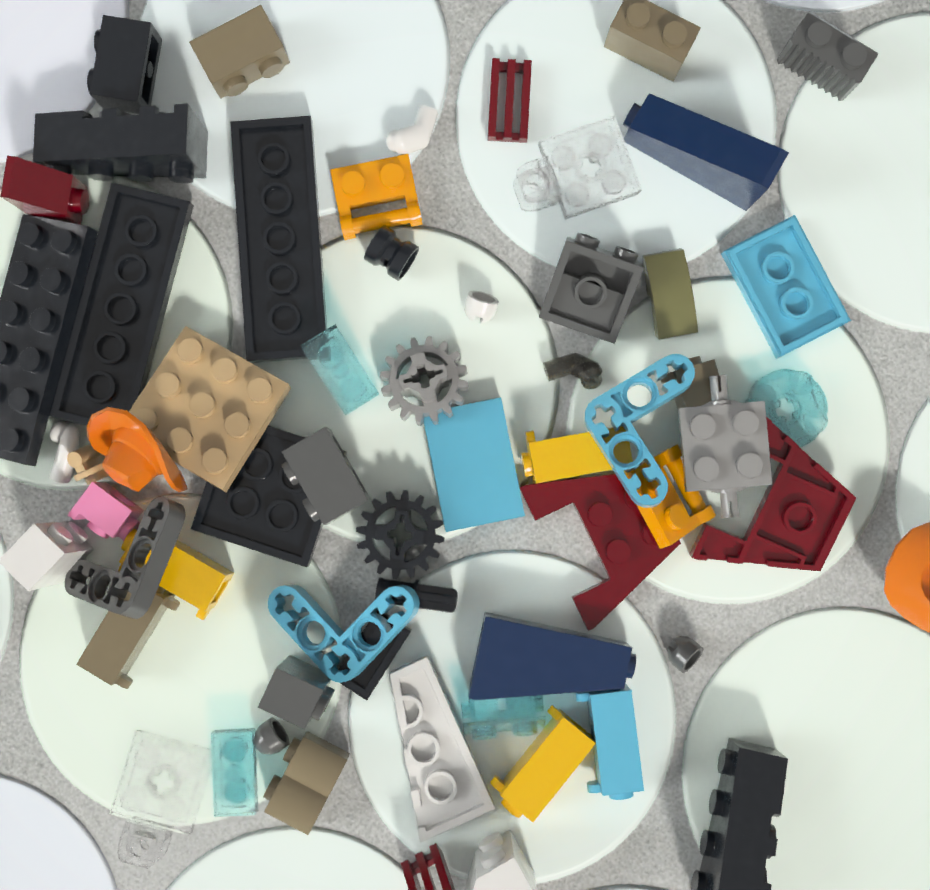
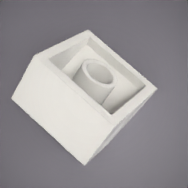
[464,830,537,890]

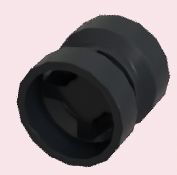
[364,225,419,281]

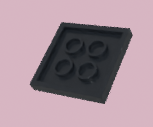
[191,426,347,568]

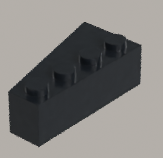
[33,103,208,183]
[691,738,788,890]

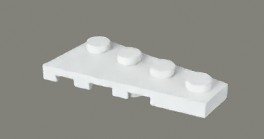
[390,655,495,843]

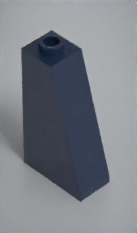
[622,93,789,211]
[468,612,636,700]

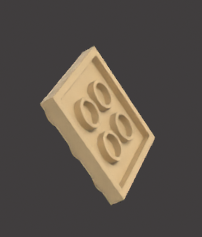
[129,326,292,492]

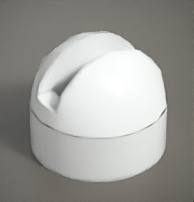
[464,290,499,324]

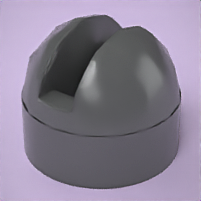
[667,636,703,673]
[253,717,290,755]

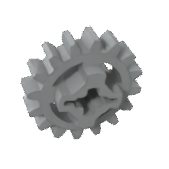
[380,336,469,426]

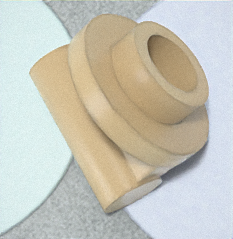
[67,444,109,485]

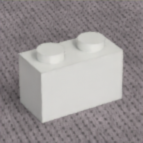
[0,521,94,591]

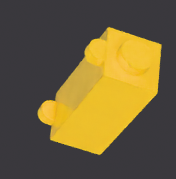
[521,426,633,484]
[118,529,234,620]
[490,705,596,822]

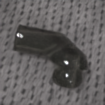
[542,353,603,390]

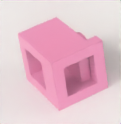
[68,481,144,541]

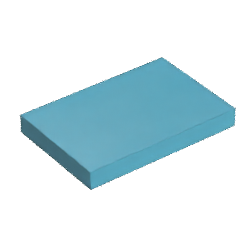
[721,215,851,359]
[424,397,525,532]

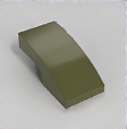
[642,248,698,340]

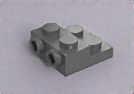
[539,232,644,344]

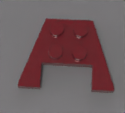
[689,416,856,572]
[519,474,681,631]

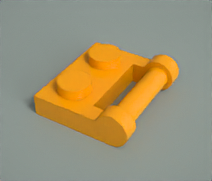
[330,154,423,240]
[625,444,716,549]

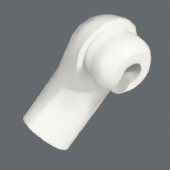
[386,105,438,155]
[49,421,80,484]

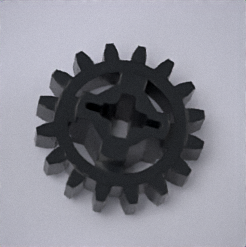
[356,490,445,579]

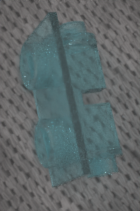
[461,695,546,740]

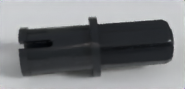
[375,577,458,613]

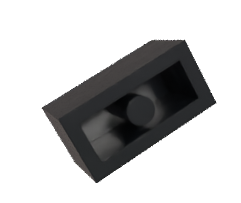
[87,15,162,114]

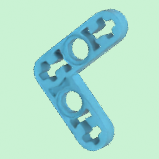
[585,354,695,508]
[268,584,420,683]

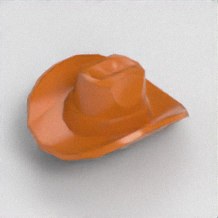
[87,407,188,492]
[884,522,930,633]

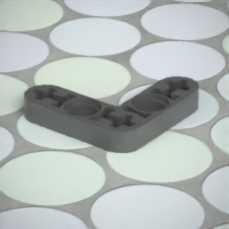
[64,496,186,619]

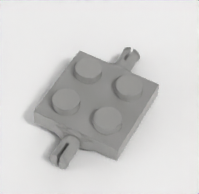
[678,375,772,518]

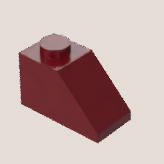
[0,155,90,225]

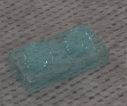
[301,324,379,415]
[211,728,258,817]

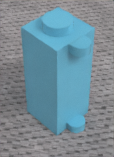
[576,683,644,800]

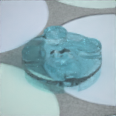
[745,369,828,447]

